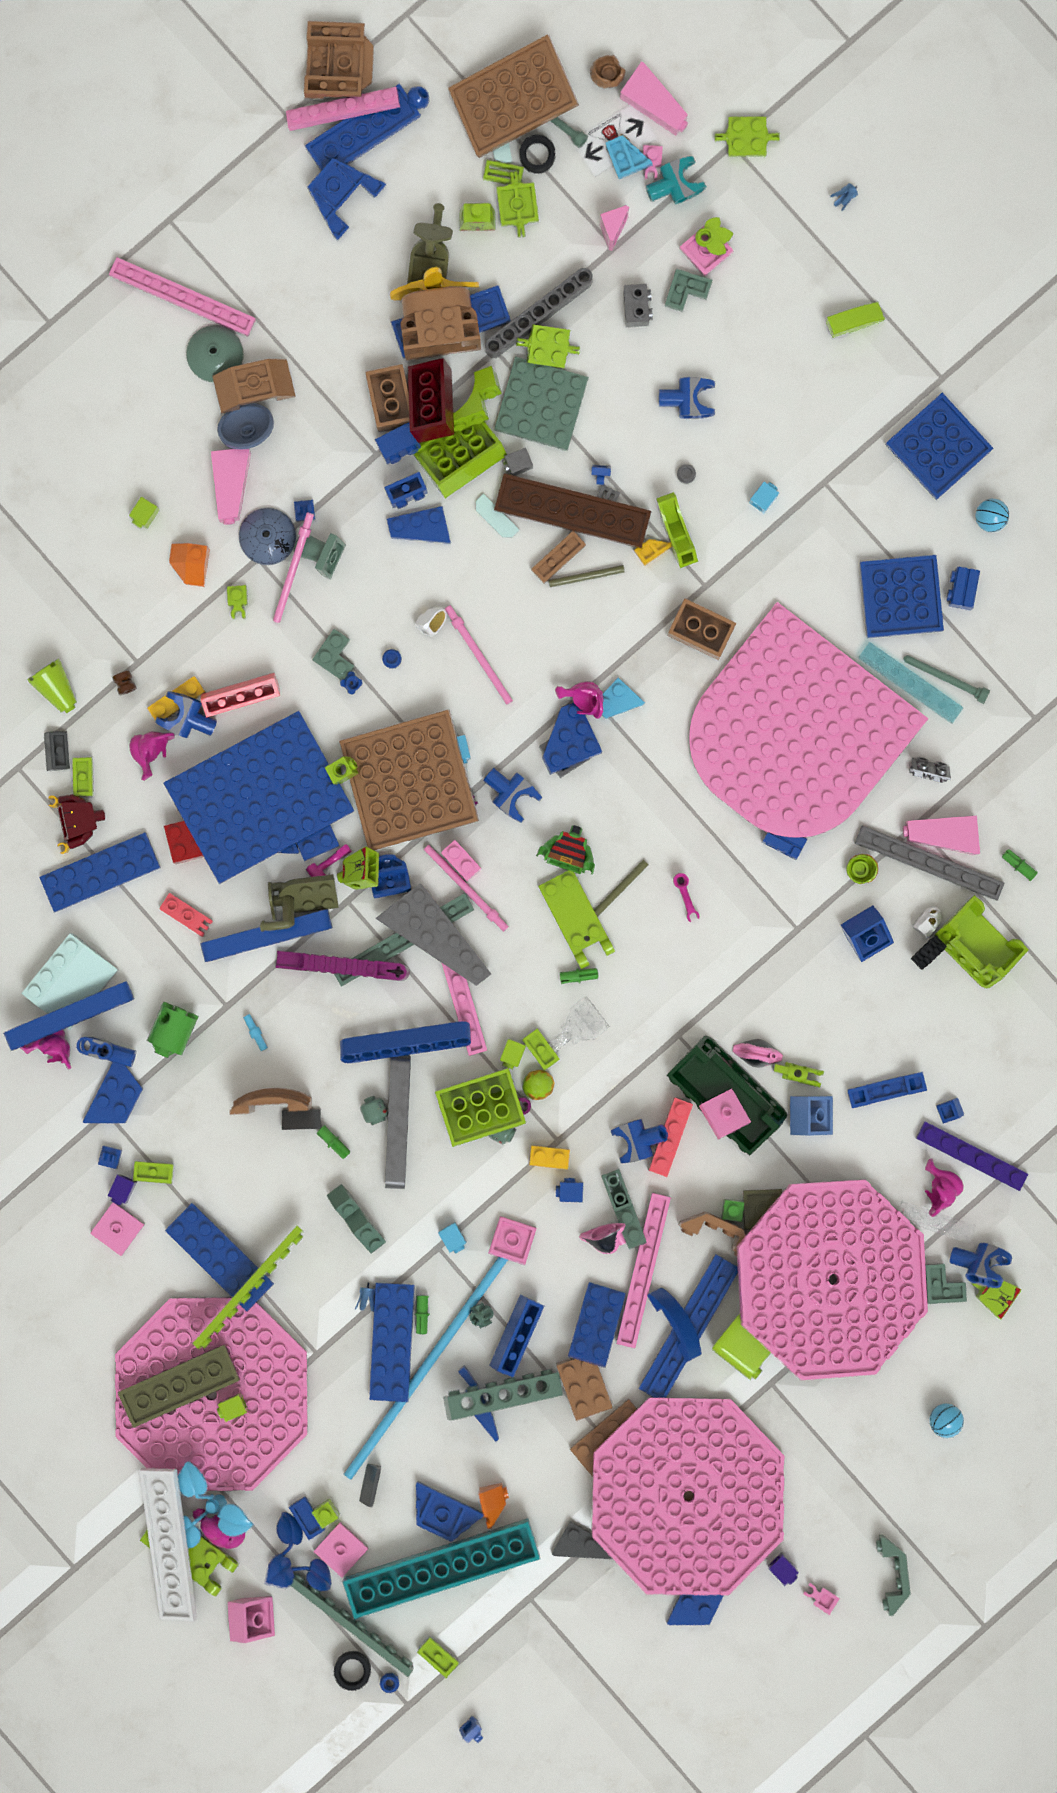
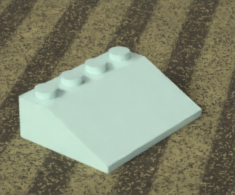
[21,933,118,1030]

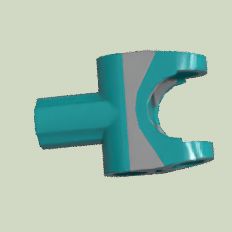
[645,156,706,204]

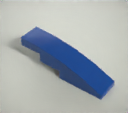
[458,1365,499,1442]

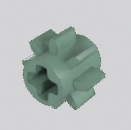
[470,1303,493,1328]

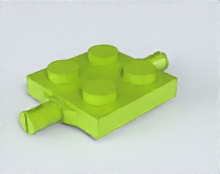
[715,117,780,157]
[496,171,539,238]
[516,324,580,368]

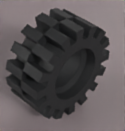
[911,935,947,970]

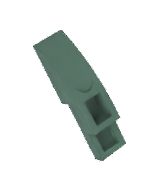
[601,1169,647,1250]

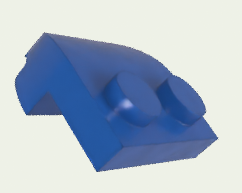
[372,854,411,899]

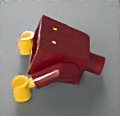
[48,794,105,854]

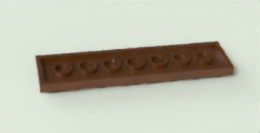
[494,473,651,549]

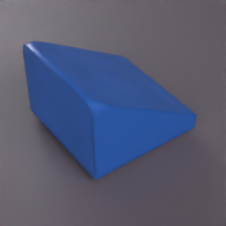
[936,1098,964,1124]

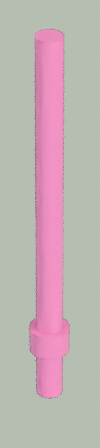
[273,512,314,623]
[445,605,513,705]
[424,845,509,932]

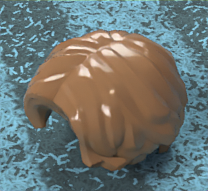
[590,55,626,89]

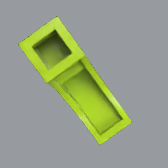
[453,366,502,432]
[656,492,698,568]

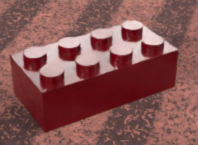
[408,358,454,443]

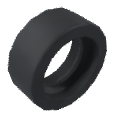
[520,135,555,174]
[334,1651,371,1691]

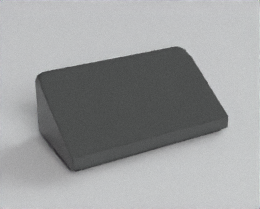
[44,731,70,771]
[282,1109,321,1130]
[359,1464,381,1507]

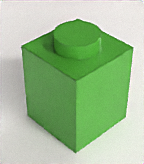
[721,1199,744,1222]

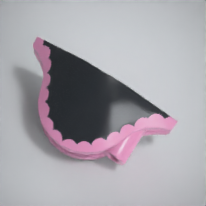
[732,1039,783,1068]
[579,1223,626,1254]

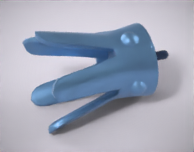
[830,183,858,211]
[355,1282,375,1312]

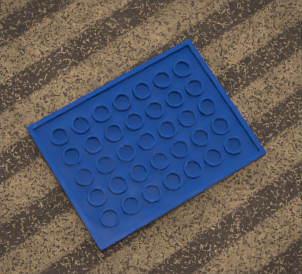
[163,711,354,884]

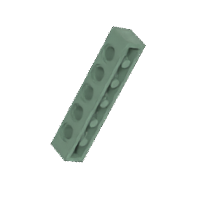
[443,1369,563,1421]

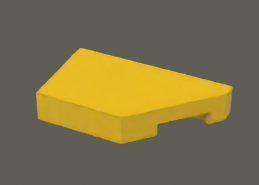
[634,539,672,566]

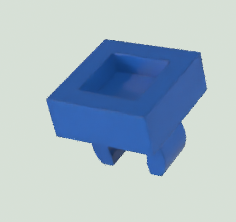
[591,465,611,485]
[294,500,315,522]
[98,1146,122,1169]
[459,1716,483,1743]

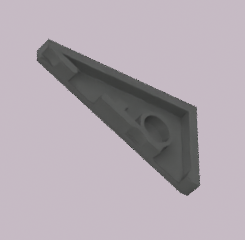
[552,1521,612,1559]

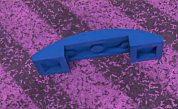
[847,1072,927,1109]
[647,1288,702,1362]

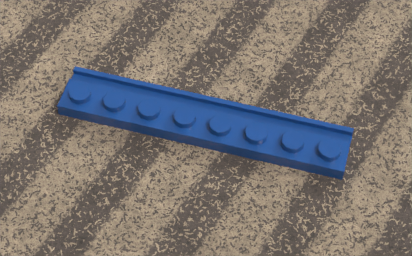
[639,1254,738,1398]

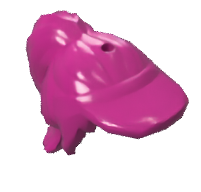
[555,682,604,719]
[129,731,175,781]
[20,1030,71,1070]
[925,1158,964,1217]
[192,1508,245,1549]

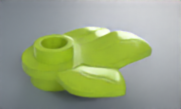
[695,217,733,255]

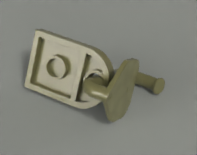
[407,203,453,284]
[260,874,339,932]

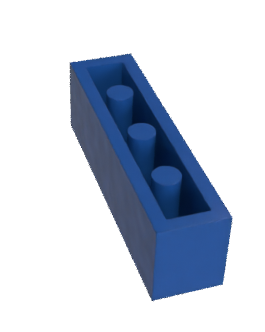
[489,1294,544,1377]

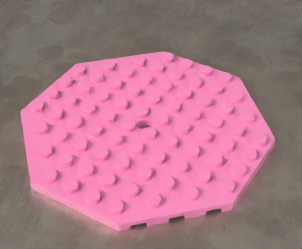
[737,1180,928,1380]
[115,1297,308,1491]
[592,1398,784,1595]

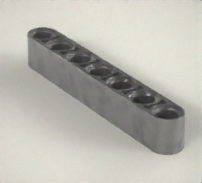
[485,268,593,358]
[385,1056,411,1189]

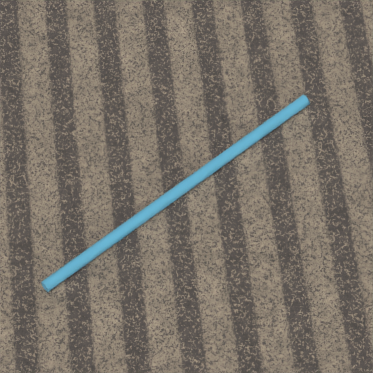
[344,1257,508,1480]

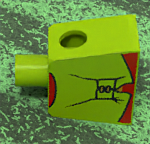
[459,203,496,231]
[337,847,379,890]
[972,1280,1022,1320]

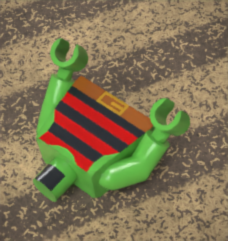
[536,825,595,874]

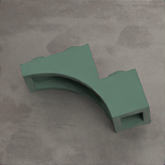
[326,1184,386,1253]

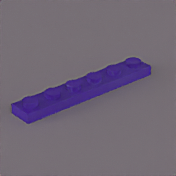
[916,1121,1028,1191]

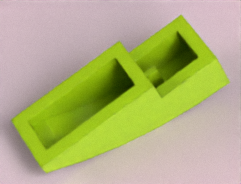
[826,302,885,338]

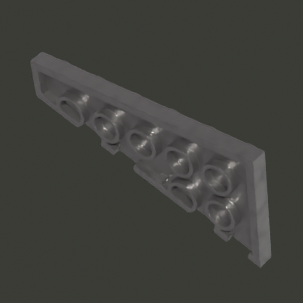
[375,883,491,986]

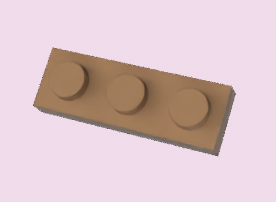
[531,531,586,584]

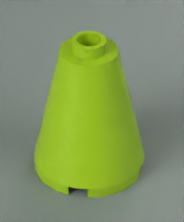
[27,658,77,714]

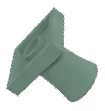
[294,533,346,579]

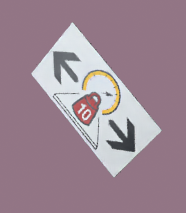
[572,105,657,177]

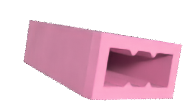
[620,61,688,136]
[211,449,251,525]
[903,815,980,855]

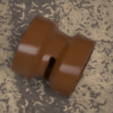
[112,671,137,696]

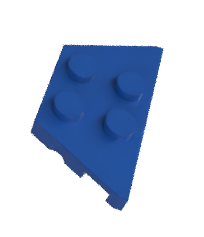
[83,1062,143,1123]
[416,1481,484,1542]
[667,1594,724,1625]

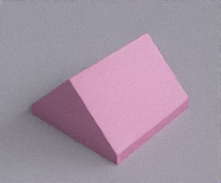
[600,205,629,251]

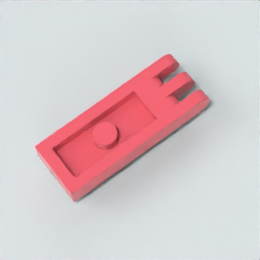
[159,893,213,937]

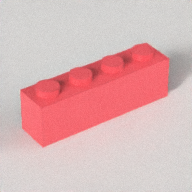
[201,673,280,718]
[648,1097,693,1177]

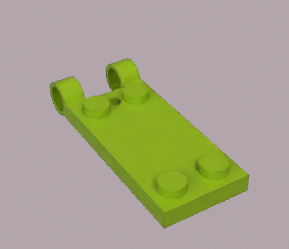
[538,870,615,969]
[140,1530,239,1596]

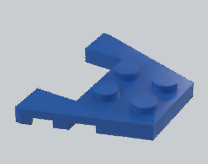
[307,158,386,240]

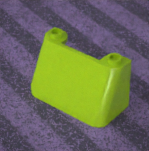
[934,895,1029,989]
[712,1313,771,1380]

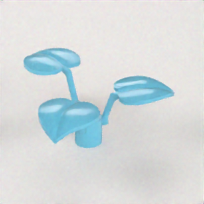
[178,1461,253,1548]

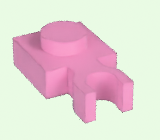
[643,145,663,180]
[803,1583,840,1615]

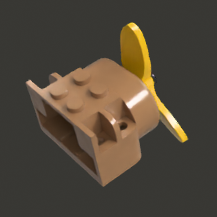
[390,267,481,361]

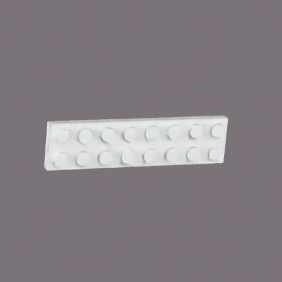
[139,1468,197,1621]

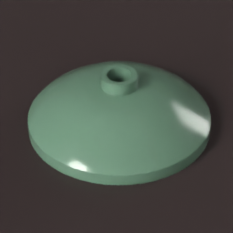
[186,325,244,383]

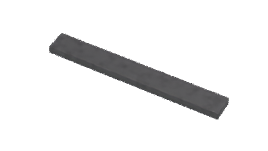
[855,825,1005,901]

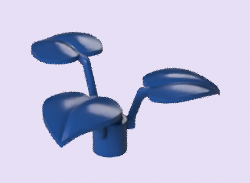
[265,1512,331,1591]

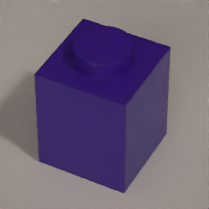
[108,1174,137,1205]
[767,1552,799,1586]

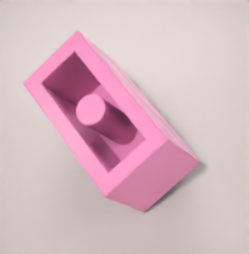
[441,840,481,882]

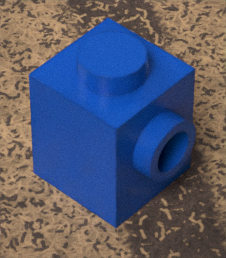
[556,1178,583,1202]

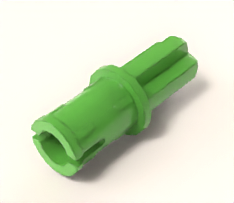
[1002,849,1038,881]
[560,968,599,984]
[316,1125,350,1159]
[414,1295,430,1334]

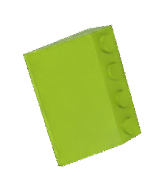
[413,421,507,498]
[435,1068,526,1147]

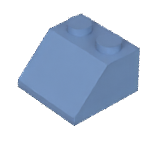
[790,1096,833,1136]

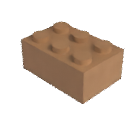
[365,364,410,432]
[667,598,736,660]
[556,1358,613,1421]

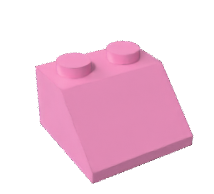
[228,1596,275,1643]

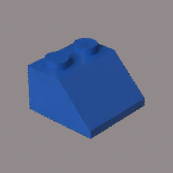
[841,905,894,962]

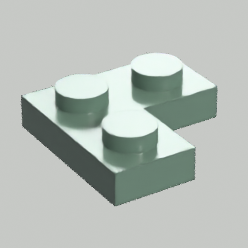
[665,269,712,312]
[312,629,355,680]
[925,1263,967,1304]

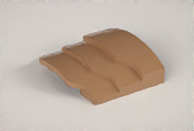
[304,21,374,99]
[229,1088,312,1115]

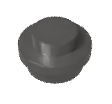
[677,464,696,484]

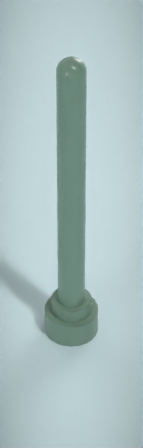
[550,117,588,148]
[904,655,990,704]

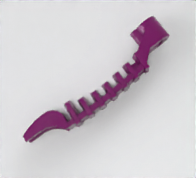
[275,951,410,981]

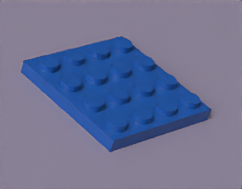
[885,392,994,500]
[860,555,944,638]

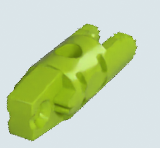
[773,1062,824,1088]

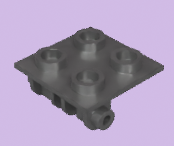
[909,757,951,783]

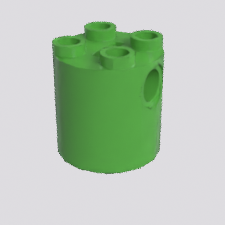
[147,1001,199,1058]

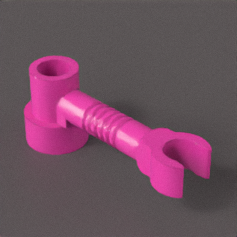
[305,844,352,877]
[673,873,700,922]

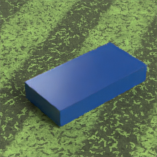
[289,1496,326,1540]

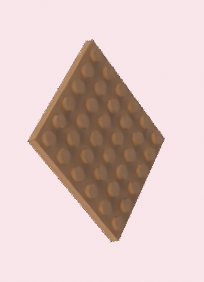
[339,710,479,851]

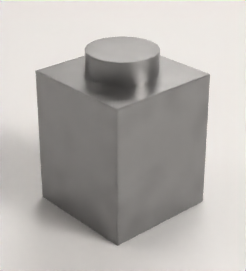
[503,447,533,476]

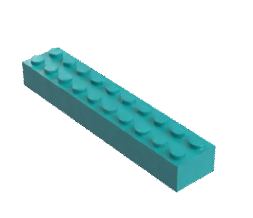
[343,1518,540,1619]

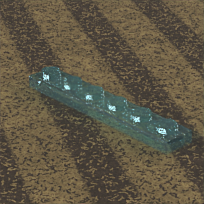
[858,642,964,724]

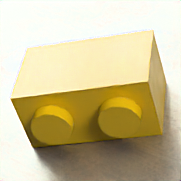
[529,1145,570,1169]

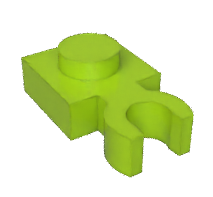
[227,585,248,619]

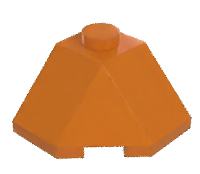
[169,543,210,587]
[479,1483,509,1529]

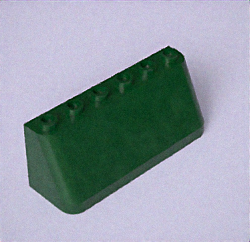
[667,1035,787,1156]

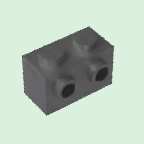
[624,284,653,327]

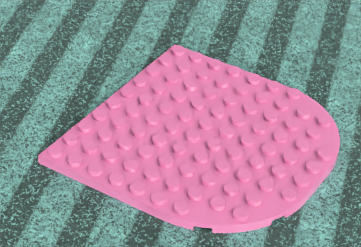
[689,602,929,838]

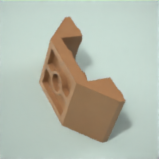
[212,359,296,414]
[678,1211,745,1256]

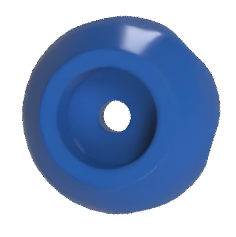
[407,86,429,109]

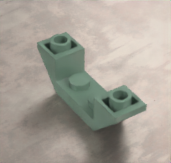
[876,1534,910,1616]

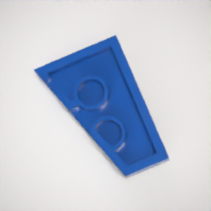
[387,506,451,544]

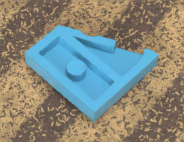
[605,135,653,179]
[602,678,645,719]

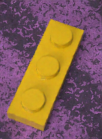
[147,676,206,720]

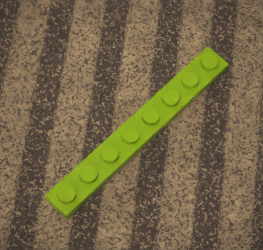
[192,1226,304,1349]

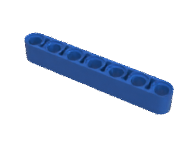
[200,909,333,962]
[3,981,135,1051]
[340,1021,471,1063]

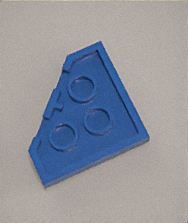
[542,702,602,775]

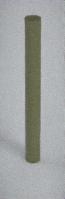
[549,565,625,588]
[594,860,648,917]

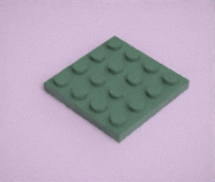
[495,357,588,451]

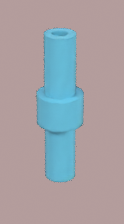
[243,1014,268,1051]

